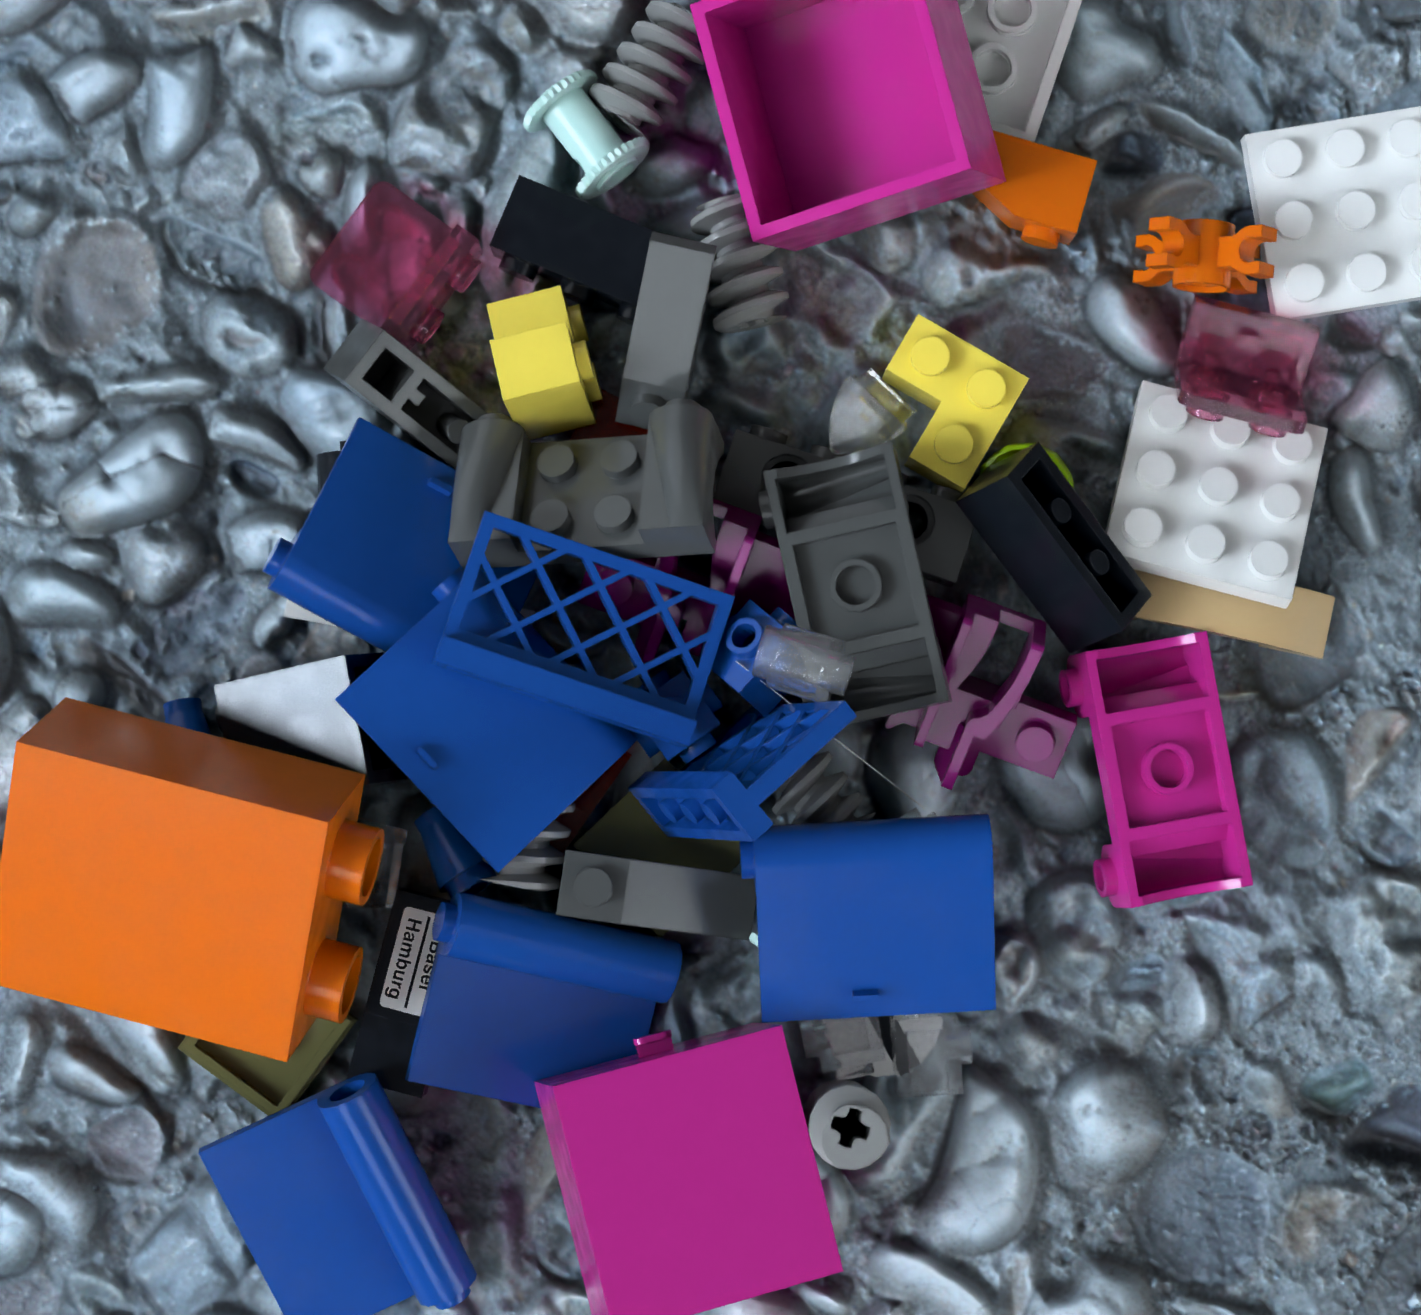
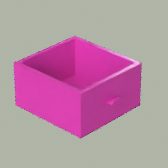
[690,0,1006,252]
[534,1022,843,1315]

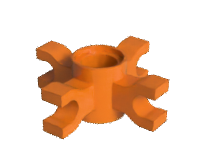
[1132,216,1278,295]

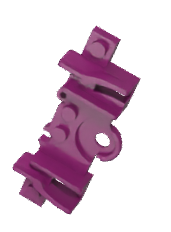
[576,498,1077,790]

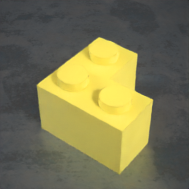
[486,285,603,440]
[881,314,1030,492]

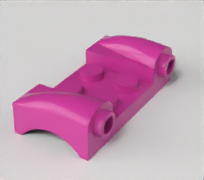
[1059,631,1253,908]

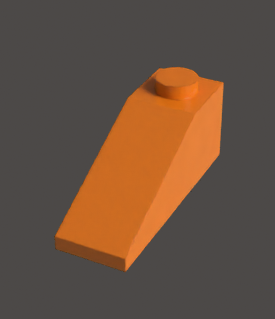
[972,130,1098,249]

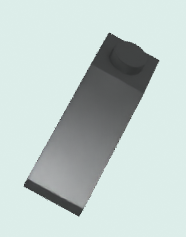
[615,231,717,430]
[323,318,488,470]
[556,849,756,941]

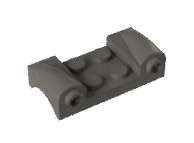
[448,398,724,570]
[758,442,952,725]

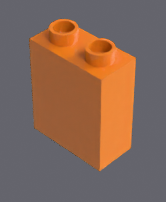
[0,697,385,1062]

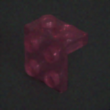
[310,181,483,351]
[1174,295,1320,438]

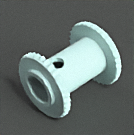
[523,69,650,200]

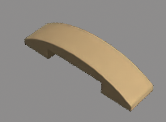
[1132,569,1335,659]

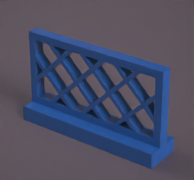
[431,510,735,747]
[628,700,857,842]

